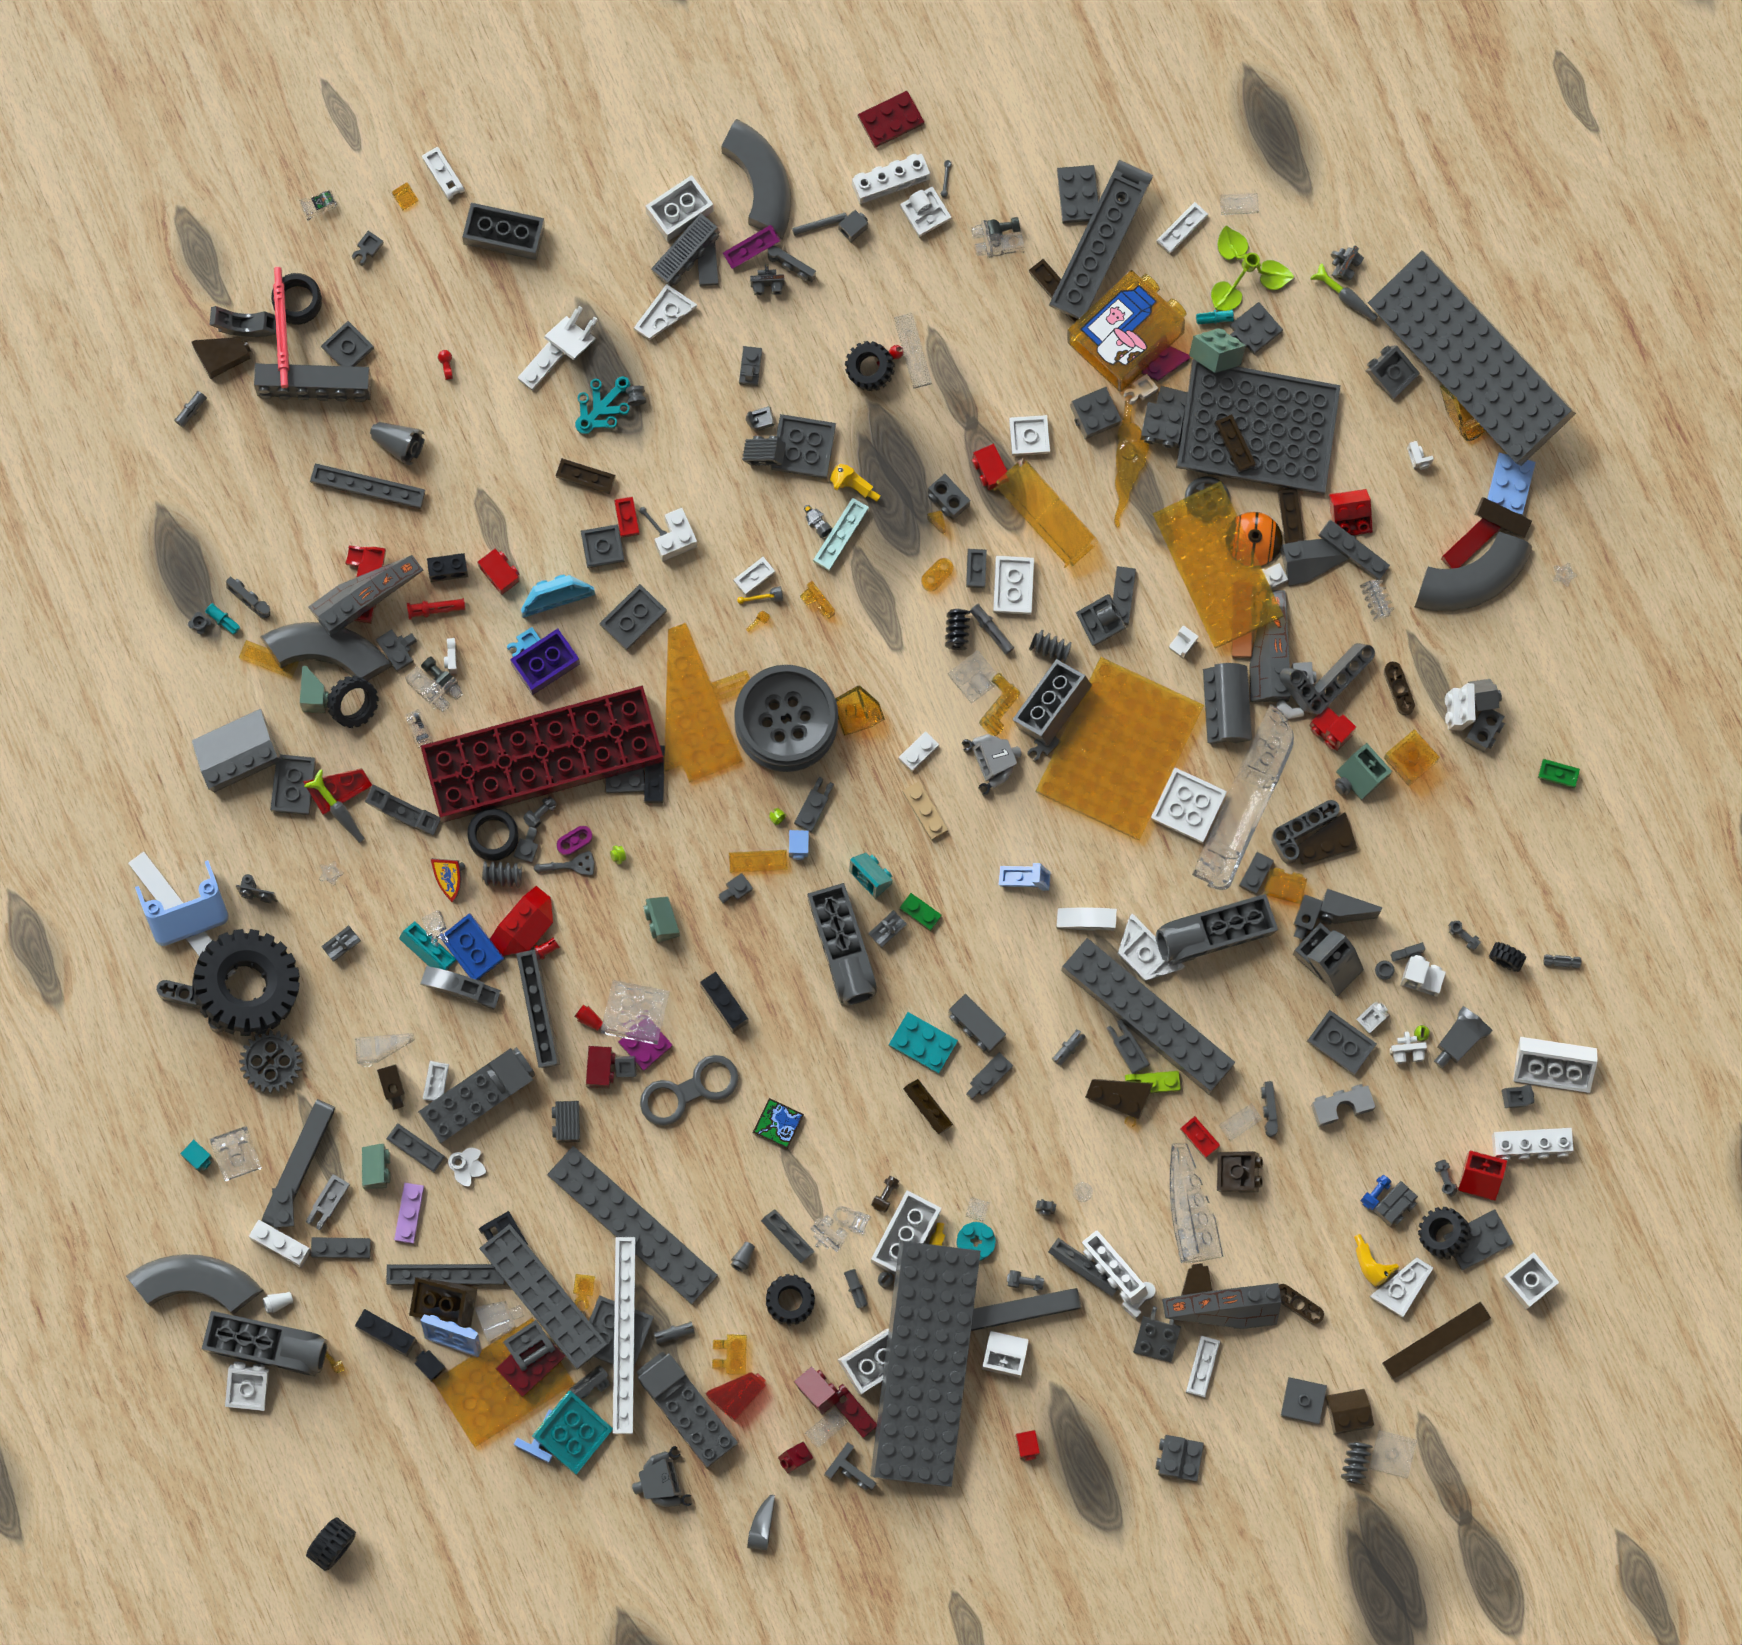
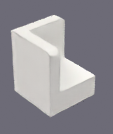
[1169,625,1199,659]

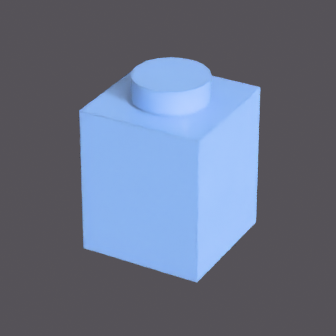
[789,830,809,860]

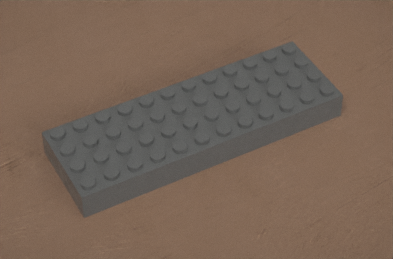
[1368,250,1577,466]
[870,1241,981,1487]

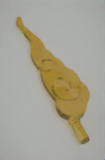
[1114,400,1149,528]

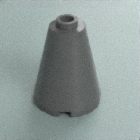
[370,422,425,465]

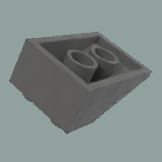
[1317,889,1382,925]

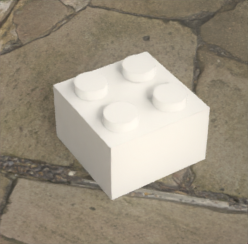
[1501,1252,1559,1310]

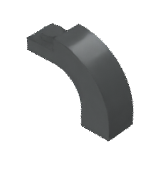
[210,306,276,337]

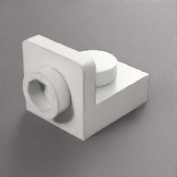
[1407,441,1434,470]
[1258,563,1288,590]
[1356,1001,1389,1033]

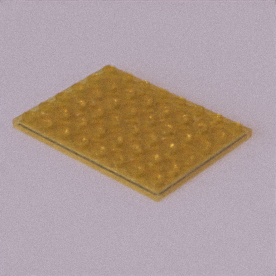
[1036,657,1204,841]

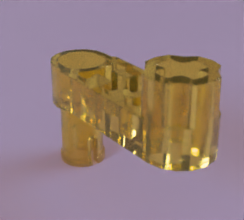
[979,673,1020,736]

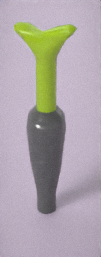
[1310,264,1378,322]
[304,770,365,843]

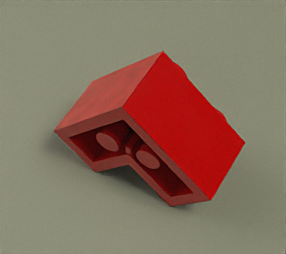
[1309,707,1356,751]

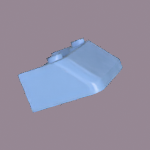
[135,861,228,946]

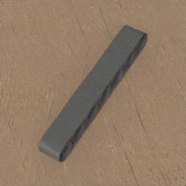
[262,1099,336,1229]
[971,1288,1082,1331]

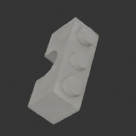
[1311,1084,1375,1127]

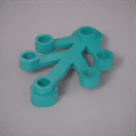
[575,376,630,434]

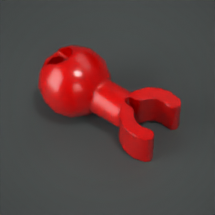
[876,345,904,366]
[437,350,453,380]

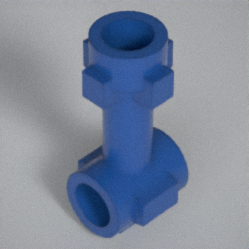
[1360,1175,1392,1211]

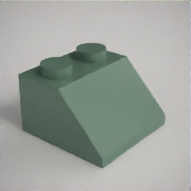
[300,666,329,713]

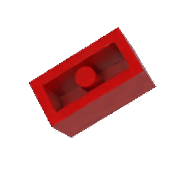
[971,443,1010,491]
[477,548,520,595]

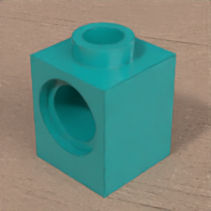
[180,1139,212,1172]

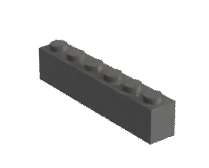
[516,950,560,1069]

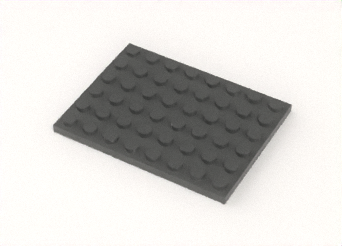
[1176,359,1341,495]

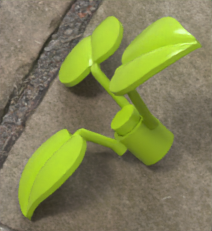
[1211,225,1294,311]

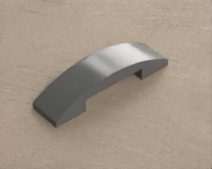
[365,784,440,835]

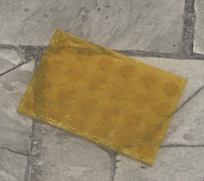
[433,1317,574,1448]

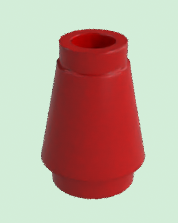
[574,1004,604,1031]

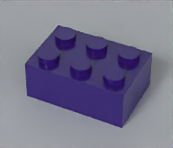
[510,628,580,695]

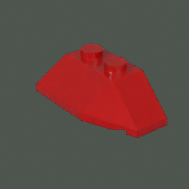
[490,886,553,956]

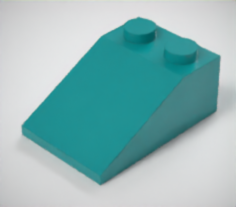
[849,853,893,899]

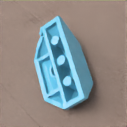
[521,575,595,618]

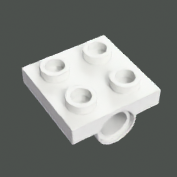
[900,187,951,237]

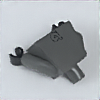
[632,1446,692,1507]

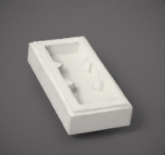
[423,1061,449,1101]

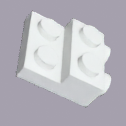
[1445,683,1475,731]
[225,1362,270,1411]

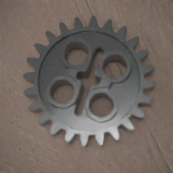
[239,1030,303,1094]

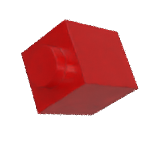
[1015,1430,1040,1461]

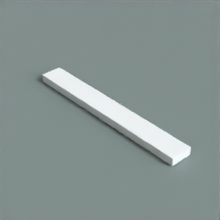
[128,852,236,978]

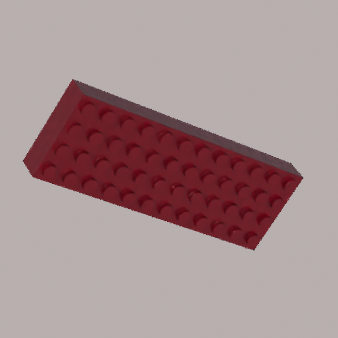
[420,685,664,823]

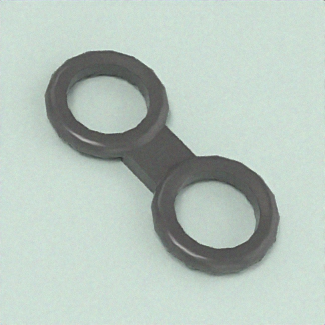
[640,1055,739,1126]

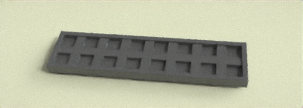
[479,1224,608,1370]

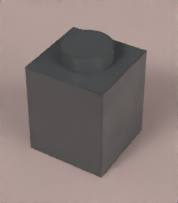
[838,210,868,243]

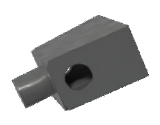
[1293,895,1323,940]

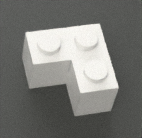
[655,508,697,562]
[1400,955,1446,997]

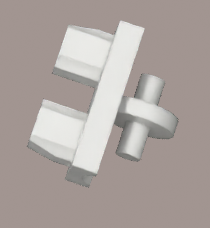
[1390,1031,1427,1064]

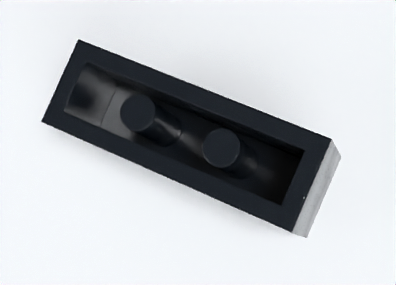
[700,971,748,1033]
[355,1309,417,1357]

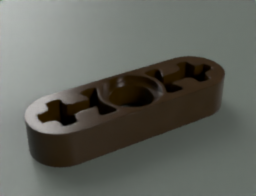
[1384,661,1415,715]
[1279,1284,1324,1324]

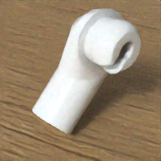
[1277,700,1304,719]

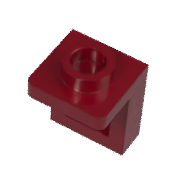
[778,1441,813,1474]

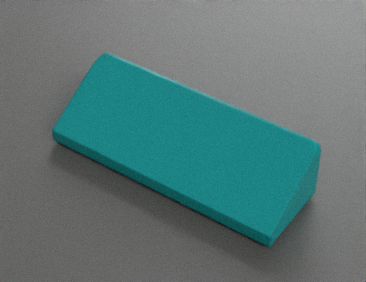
[399,921,456,970]

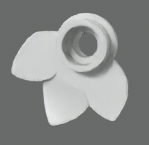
[448,1148,486,1187]

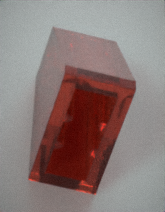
[706,1372,766,1422]

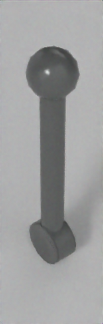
[940,160,951,197]
[639,507,667,536]

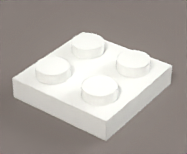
[1009,415,1050,456]

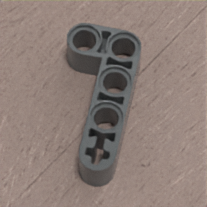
[1271,800,1340,864]
[156,980,225,1033]

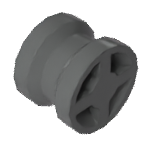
[626,385,646,406]

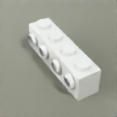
[852,154,930,204]
[1492,1128,1574,1160]
[1082,1231,1148,1306]

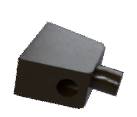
[377,1064,405,1110]

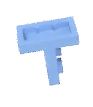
[999,863,1051,891]
[514,1409,553,1464]

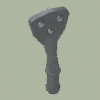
[534,851,595,876]

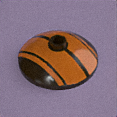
[1226,512,1282,568]

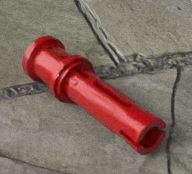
[407,598,465,620]

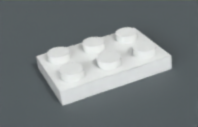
[993,556,1034,615]

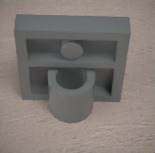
[1076,594,1127,646]

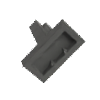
[824,1442,876,1491]

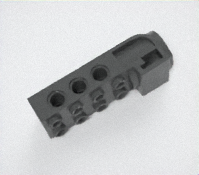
[807,883,877,1006]
[1155,894,1278,966]
[418,1047,535,1143]
[202,1311,328,1377]
[636,1352,738,1469]

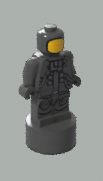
[804,505,833,538]

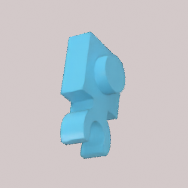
[507,627,541,657]

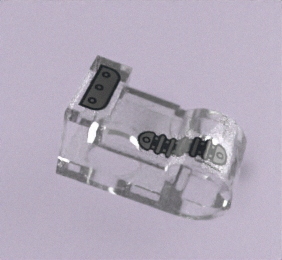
[404,709,433,748]

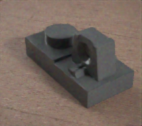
[739,346,762,386]
[569,1365,610,1399]

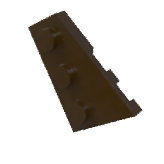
[1298,812,1357,865]
[1085,1079,1153,1119]

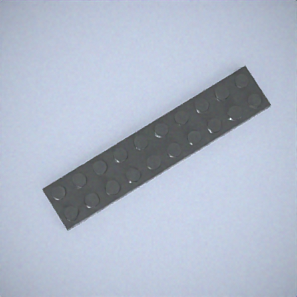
[547,1146,718,1305]

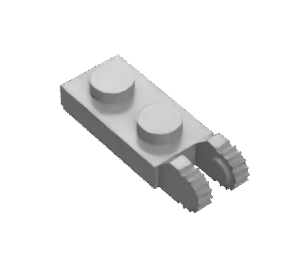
[306,1174,350,1230]

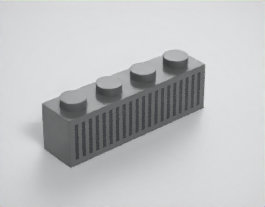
[651,214,720,287]

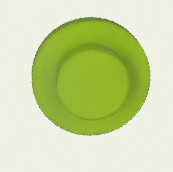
[610,845,626,865]

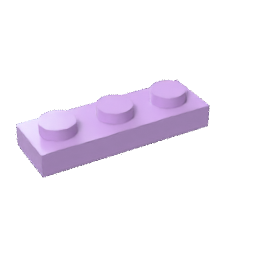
[394,1183,424,1244]

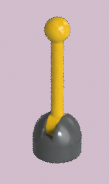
[737,586,783,604]

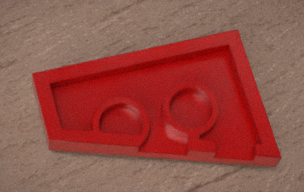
[303,768,372,815]

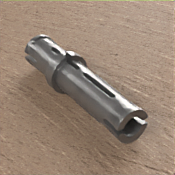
[970,603,1015,655]

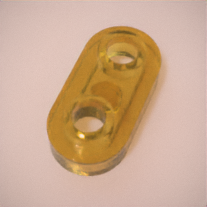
[921,558,953,591]

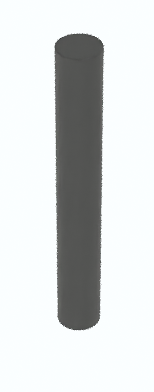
[792,212,847,235]

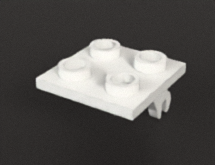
[544,306,598,360]

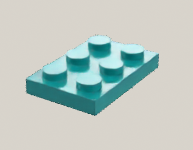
[888,1012,958,1074]

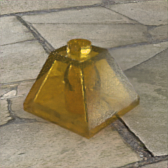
[835,685,885,736]

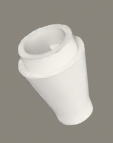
[263,1292,293,1313]

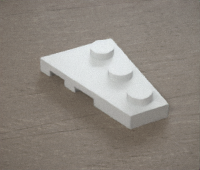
[634,284,697,340]
[1370,1258,1433,1318]

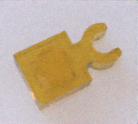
[573,1274,595,1310]

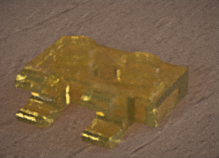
[712,1334,747,1375]

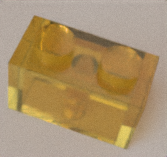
[1263,868,1307,904]

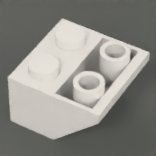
[982,1331,1028,1378]

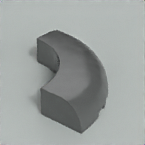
[721,119,791,239]
[1414,532,1532,611]
[260,622,392,681]
[126,1254,264,1315]

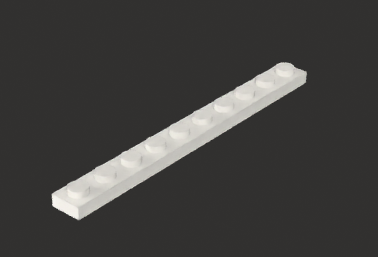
[613,1237,635,1434]

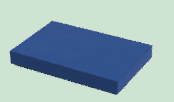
[440,913,505,980]

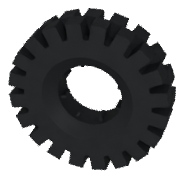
[192,929,300,1036]

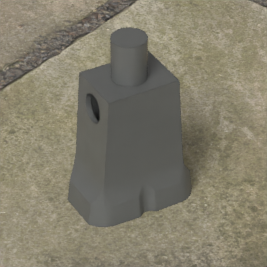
[1434,1006,1493,1069]

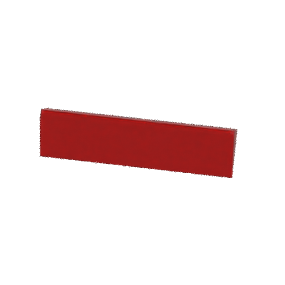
[1441,519,1501,569]

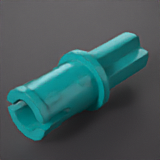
[1196,310,1234,325]
[205,603,240,635]

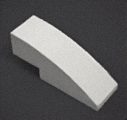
[1057,908,1117,931]

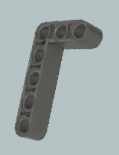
[1280,643,1375,714]

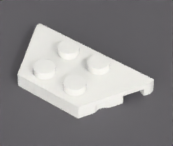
[1117,914,1185,981]

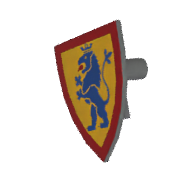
[431,858,465,902]

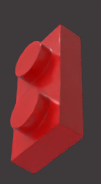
[614,497,639,538]
[1180,1116,1220,1158]

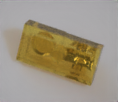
[800,581,835,619]

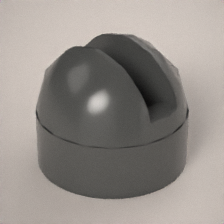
[878,1272,893,1288]

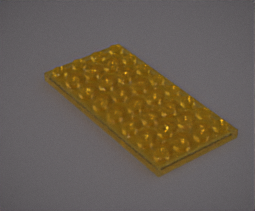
[1152,481,1284,649]

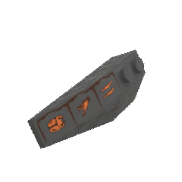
[308,555,424,637]
[1249,590,1291,702]
[1162,1283,1281,1329]

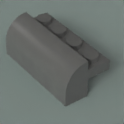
[1203,663,1252,744]

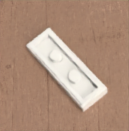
[1156,202,1208,254]
[1186,1335,1220,1398]

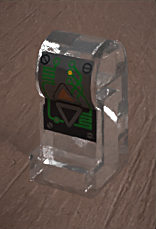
[299,190,338,221]

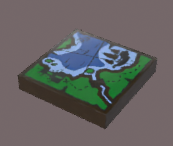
[752,1098,804,1150]

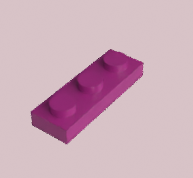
[723,225,781,269]

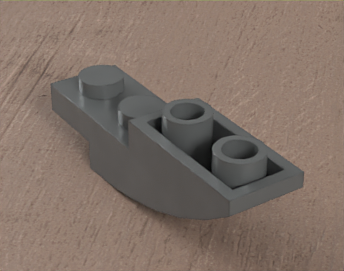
[420,966,501,1010]

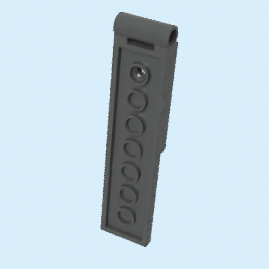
[1049,160,1153,321]

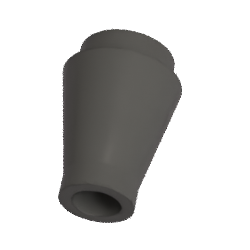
[731,1242,755,1272]

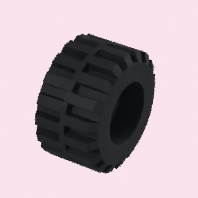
[845,341,895,391]
[1418,1207,1471,1260]
[766,1274,815,1326]
[306,1517,356,1571]

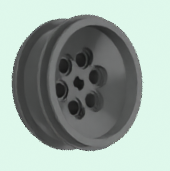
[734,665,838,772]

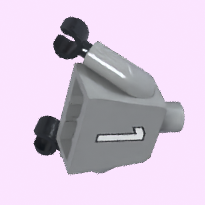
[962,734,1022,795]

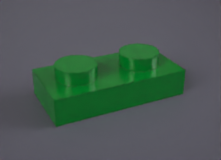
[1538,759,1580,788]
[899,893,942,931]

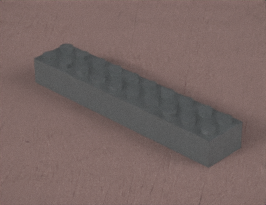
[1061,938,1235,1095]

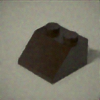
[1326,1389,1374,1435]

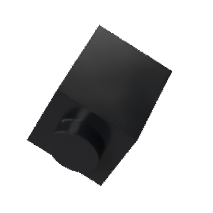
[414,1350,446,1382]

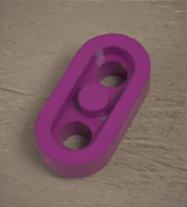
[557,826,592,856]

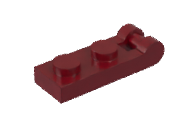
[835,1383,877,1438]

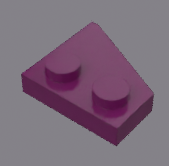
[1141,340,1190,382]

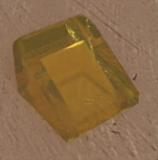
[392,182,418,211]
[927,510,946,534]

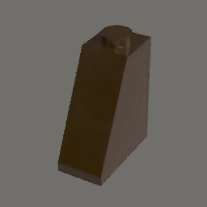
[191,337,251,379]
[1181,1263,1212,1296]

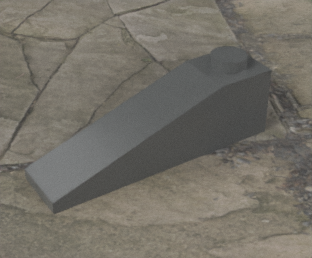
[1280,535,1355,586]

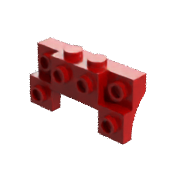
[345,545,386,624]

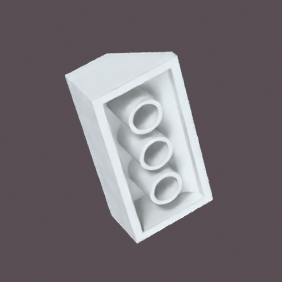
[1513,1037,1597,1093]

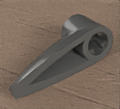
[747,1495,775,1551]

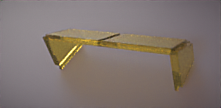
[994,458,1098,568]

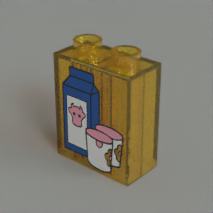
[1067,269,1187,393]

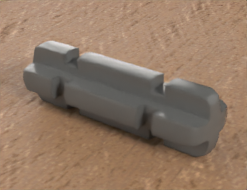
[1543,954,1582,968]

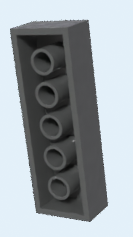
[254,363,372,402]

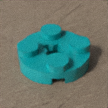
[956,1222,996,1261]

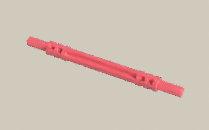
[273,267,289,388]

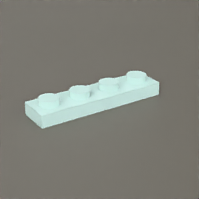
[813,498,869,571]

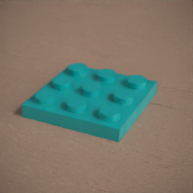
[532,1391,613,1474]

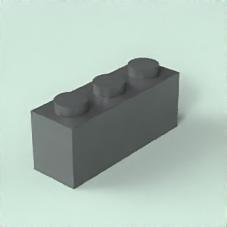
[948,993,1006,1053]

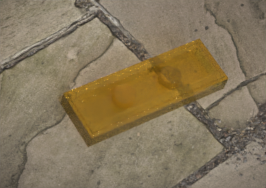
[239,640,299,679]
[729,850,788,873]

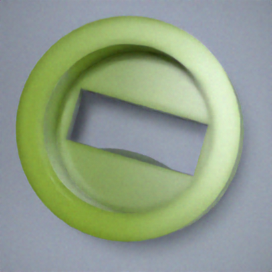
[769,808,786,825]
[1414,1025,1430,1041]

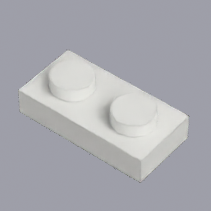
[734,557,775,596]
[898,731,939,772]

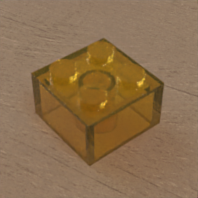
[1384,729,1440,786]

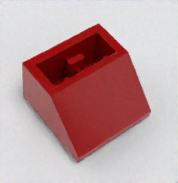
[1329,489,1373,535]
[1458,1150,1507,1201]

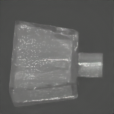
[475,1301,524,1344]

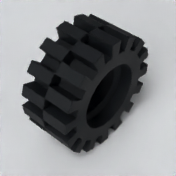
[1489,942,1526,972]

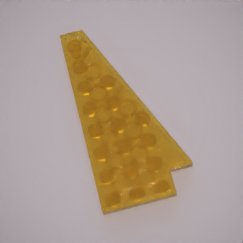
[664,623,742,783]

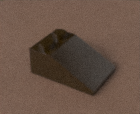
[409,1277,478,1328]

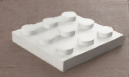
[1150,768,1227,844]

